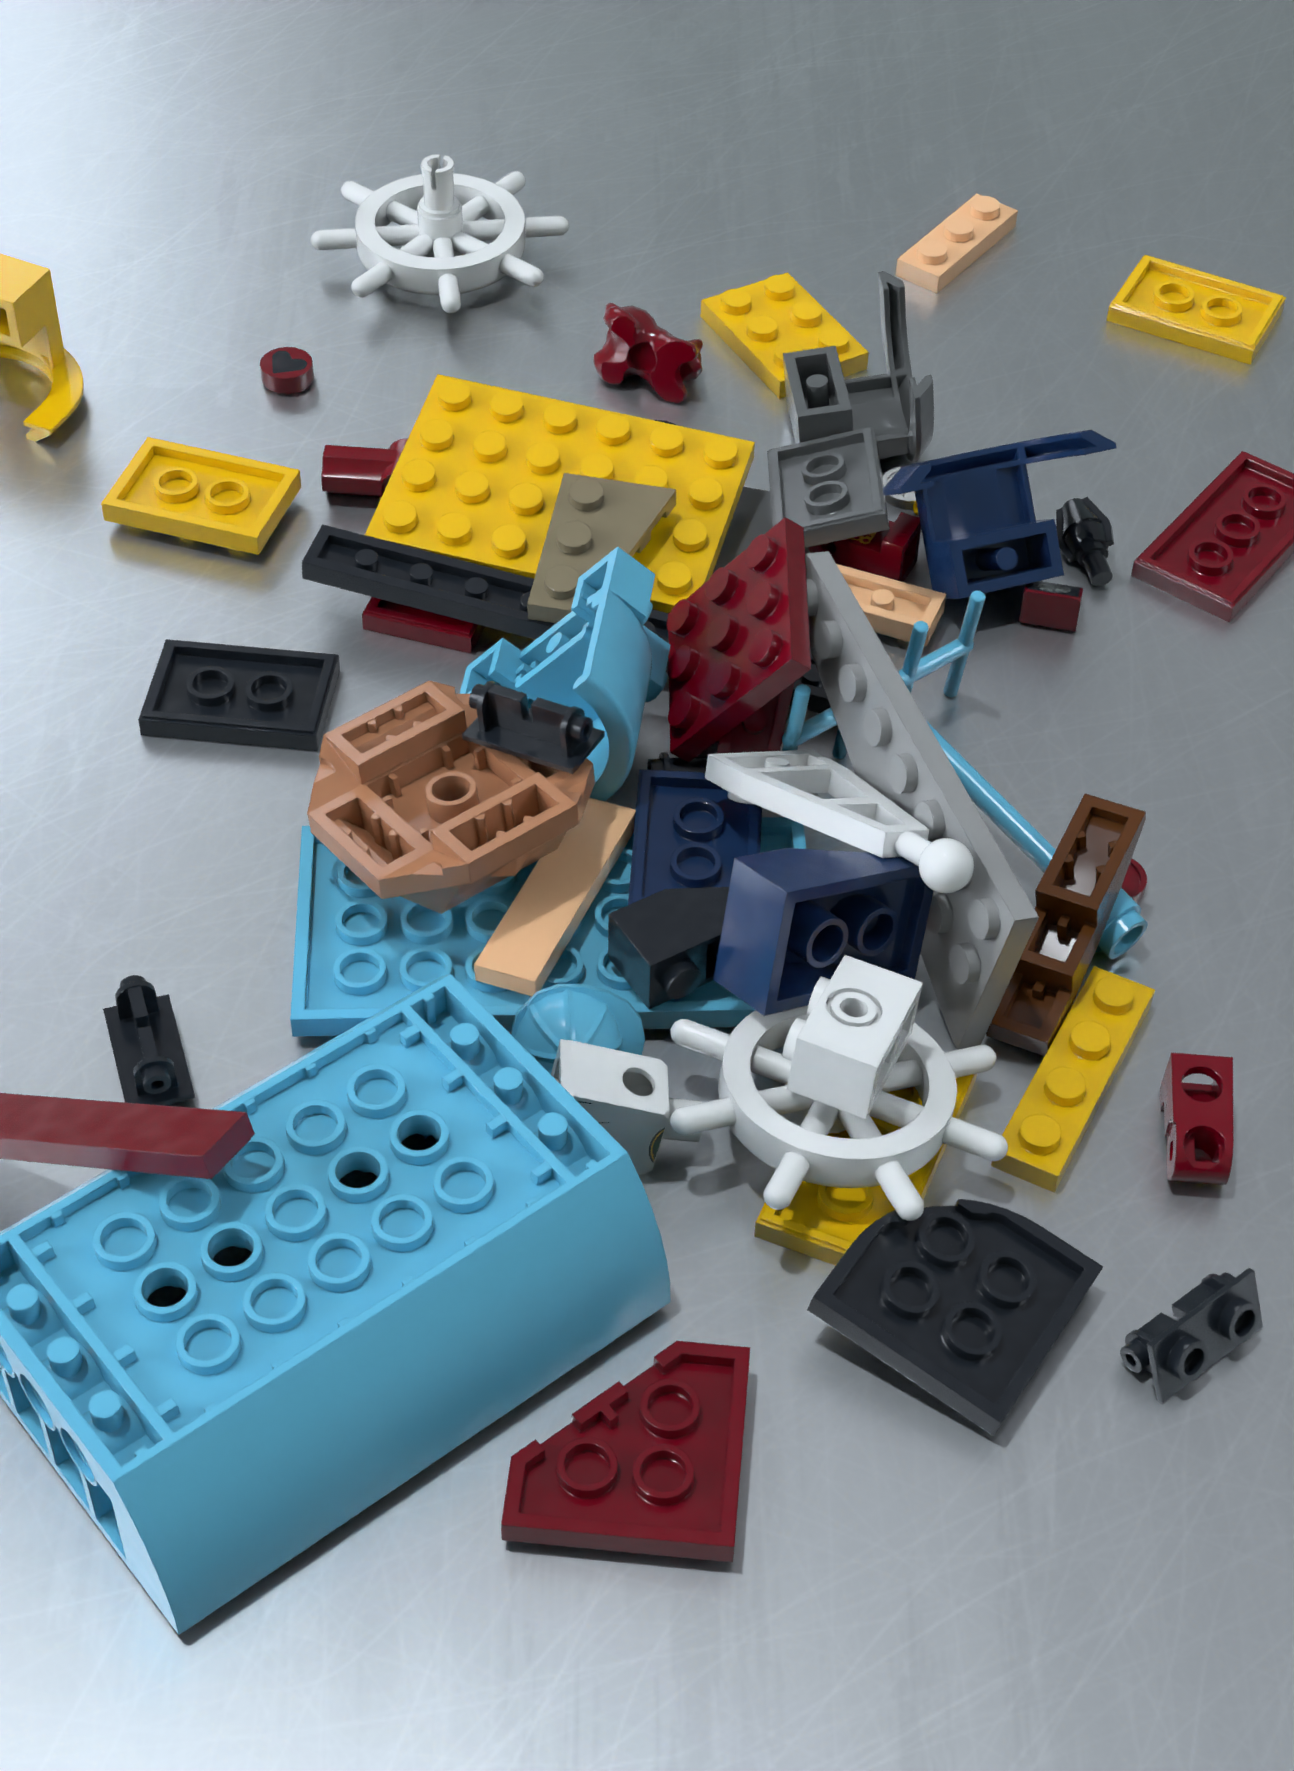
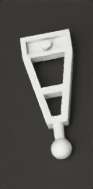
[705,750,974,893]

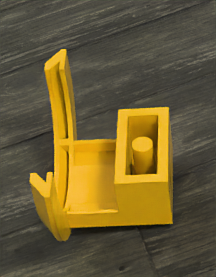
[0,253,84,442]

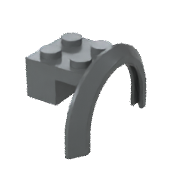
[783,271,934,462]

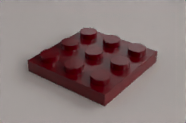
[667,517,811,762]

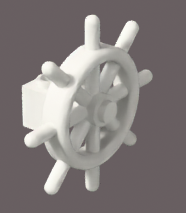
[670,955,1008,1221]

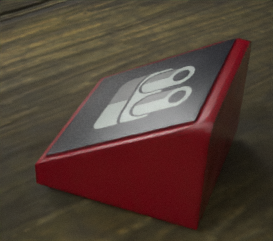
[1019,581,1083,631]

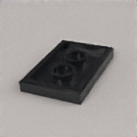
[138,639,340,751]

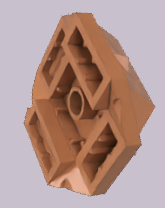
[307,681,595,914]

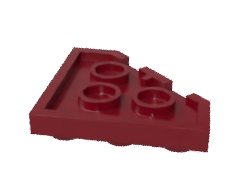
[501,1341,751,1562]

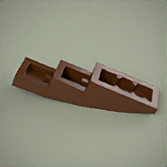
[986,793,1146,1056]

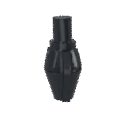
[1056,497,1114,586]

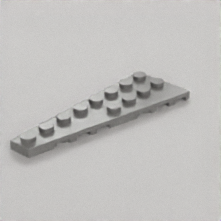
[805,551,1039,1050]

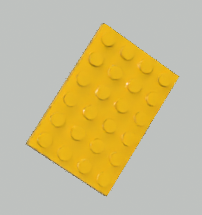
[365,374,755,613]

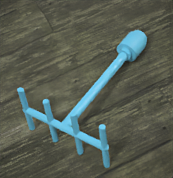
[782,591,1148,959]

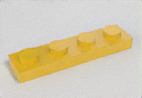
[991,966,1155,1193]

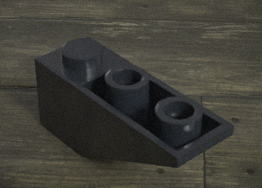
[608,887,729,1009]

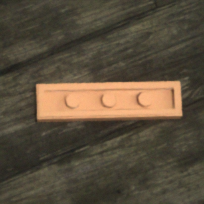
[474,798,636,996]

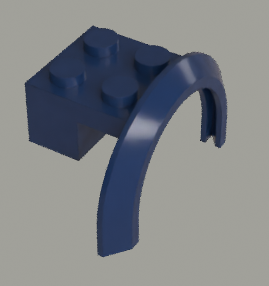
[882,430,1116,599]

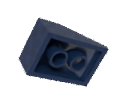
[713,848,934,1016]

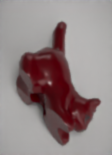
[593,303,703,403]

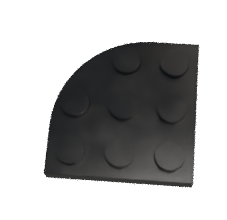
[807,1199,1103,1436]

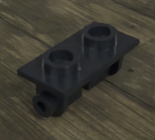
[462,681,605,774]
[103,975,195,1106]
[1120,1268,1263,1403]

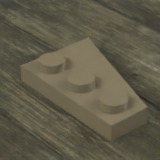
[527,473,676,623]

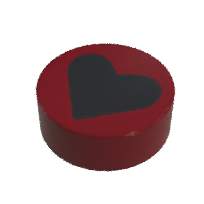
[260,347,314,394]

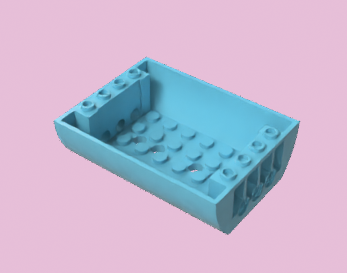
[0,974,671,1635]

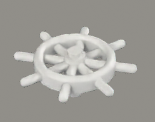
[311,154,569,313]

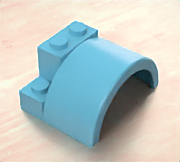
[460,547,671,801]

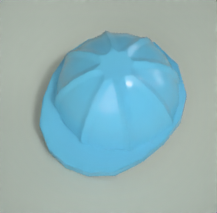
[511,984,645,1074]

